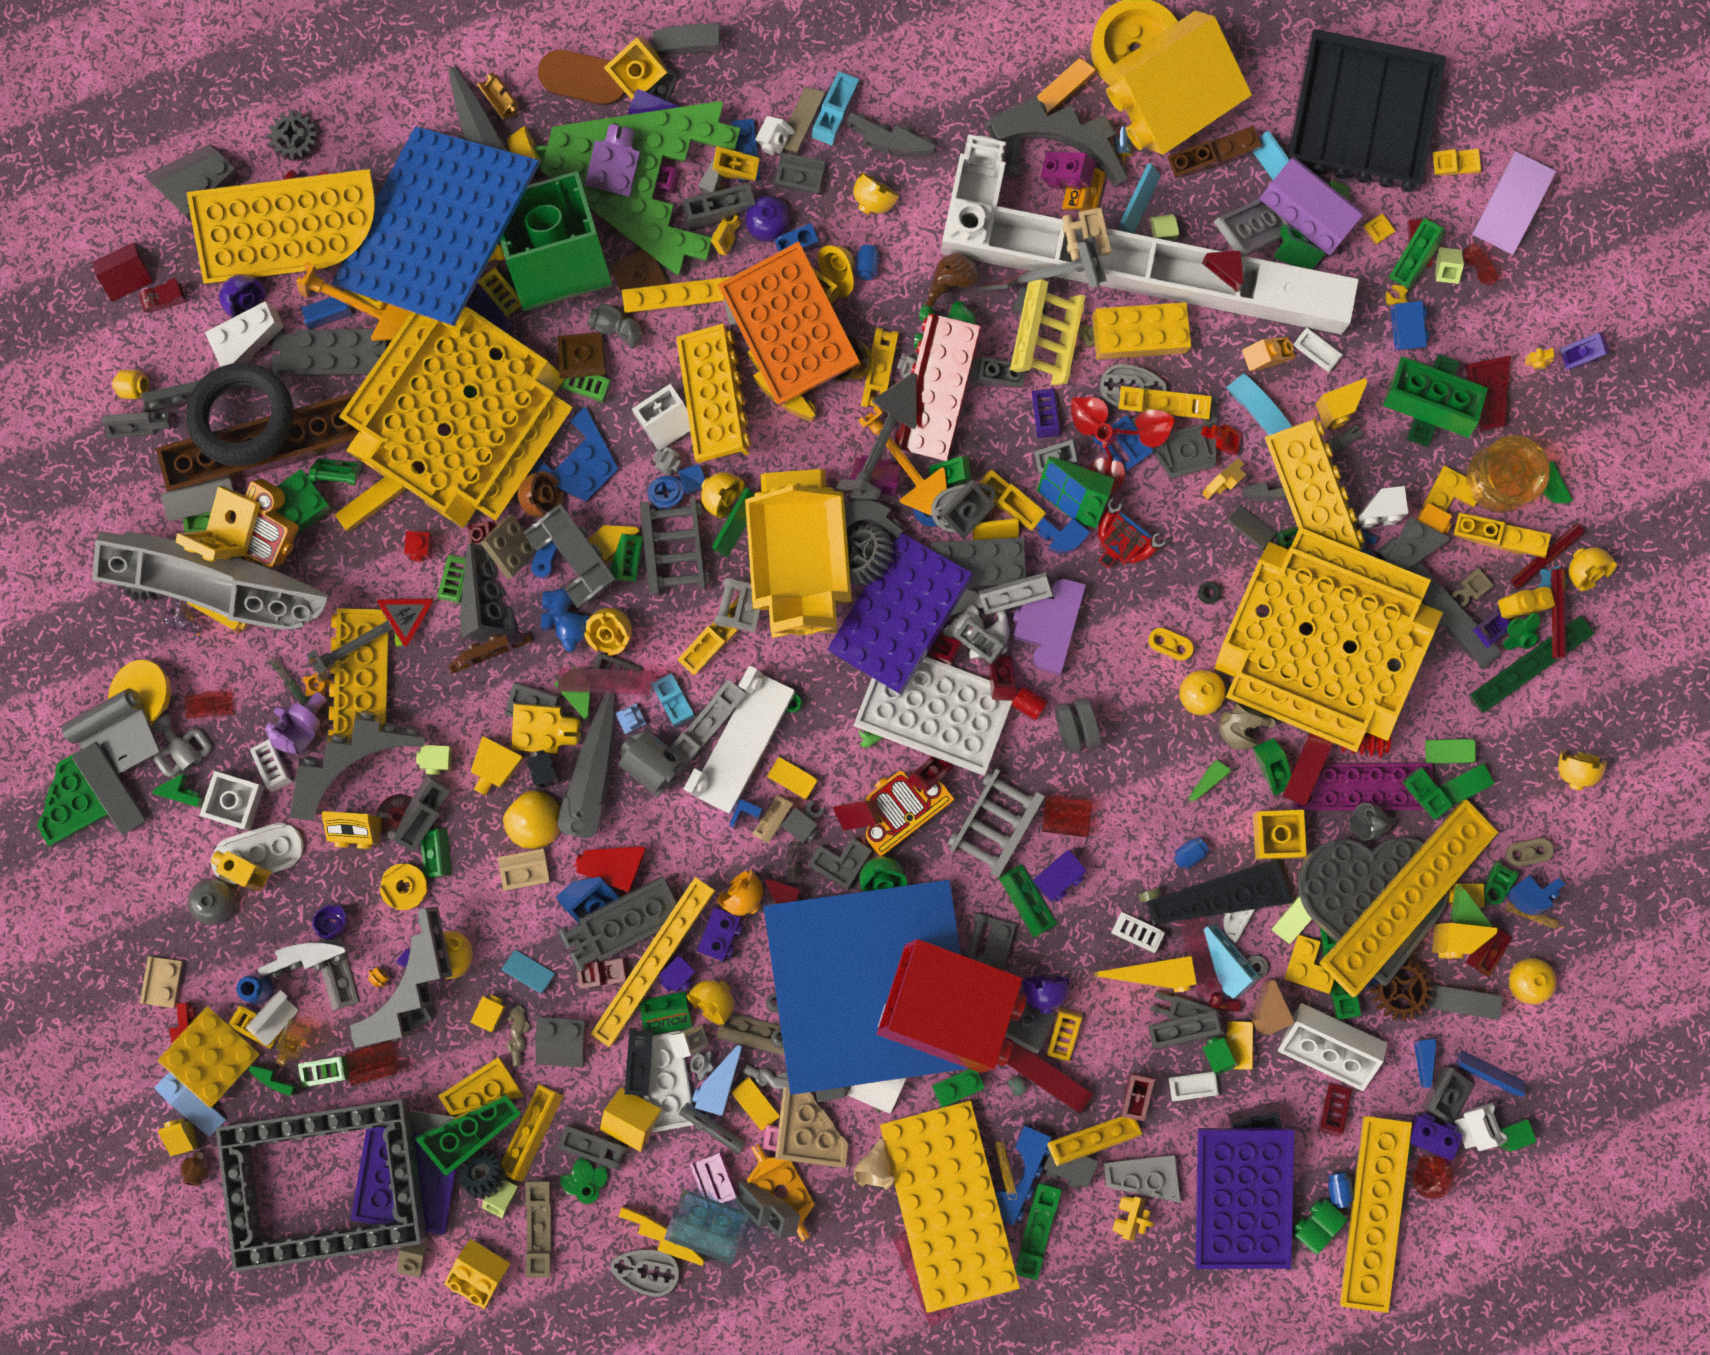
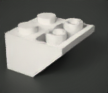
[632,384,691,451]
[1354,486,1408,529]

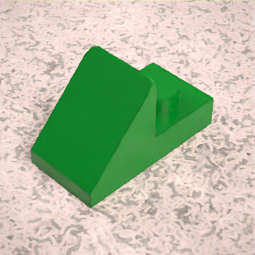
[929,456,971,487]
[152,774,204,808]

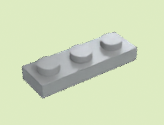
[979,572,1053,615]

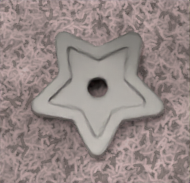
[690,1051,714,1081]

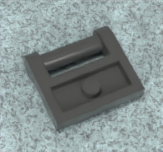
[964,913,1016,970]

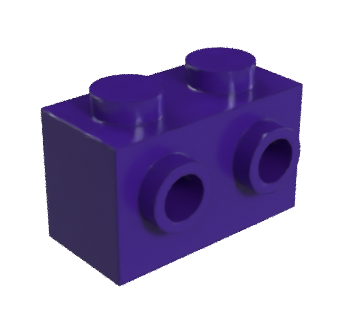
[1031,849,1087,902]
[697,907,743,962]
[1410,1113,1463,1161]

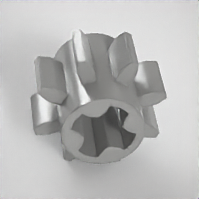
[897,352,919,378]
[653,447,682,475]

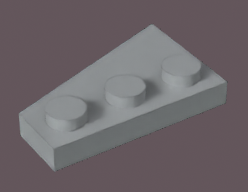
[1103,1155,1181,1203]

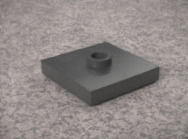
[1005,1002,1056,1054]

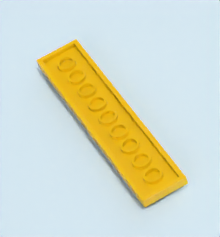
[1320,799,1498,997]

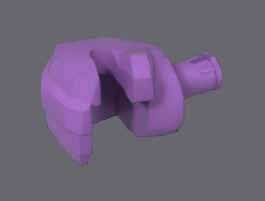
[265,692,327,755]

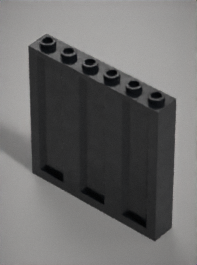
[1287,29,1446,192]

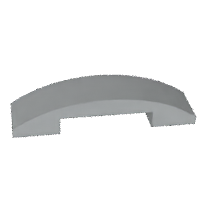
[670,679,746,763]

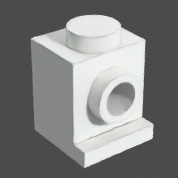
[755,116,795,155]

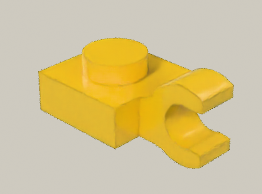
[711,215,741,256]

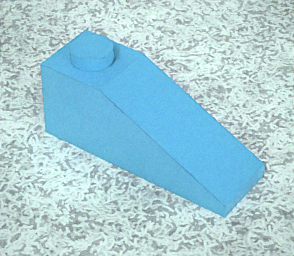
[1204,924,1261,999]

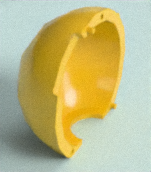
[503,790,560,850]

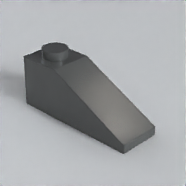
[683,183,755,231]

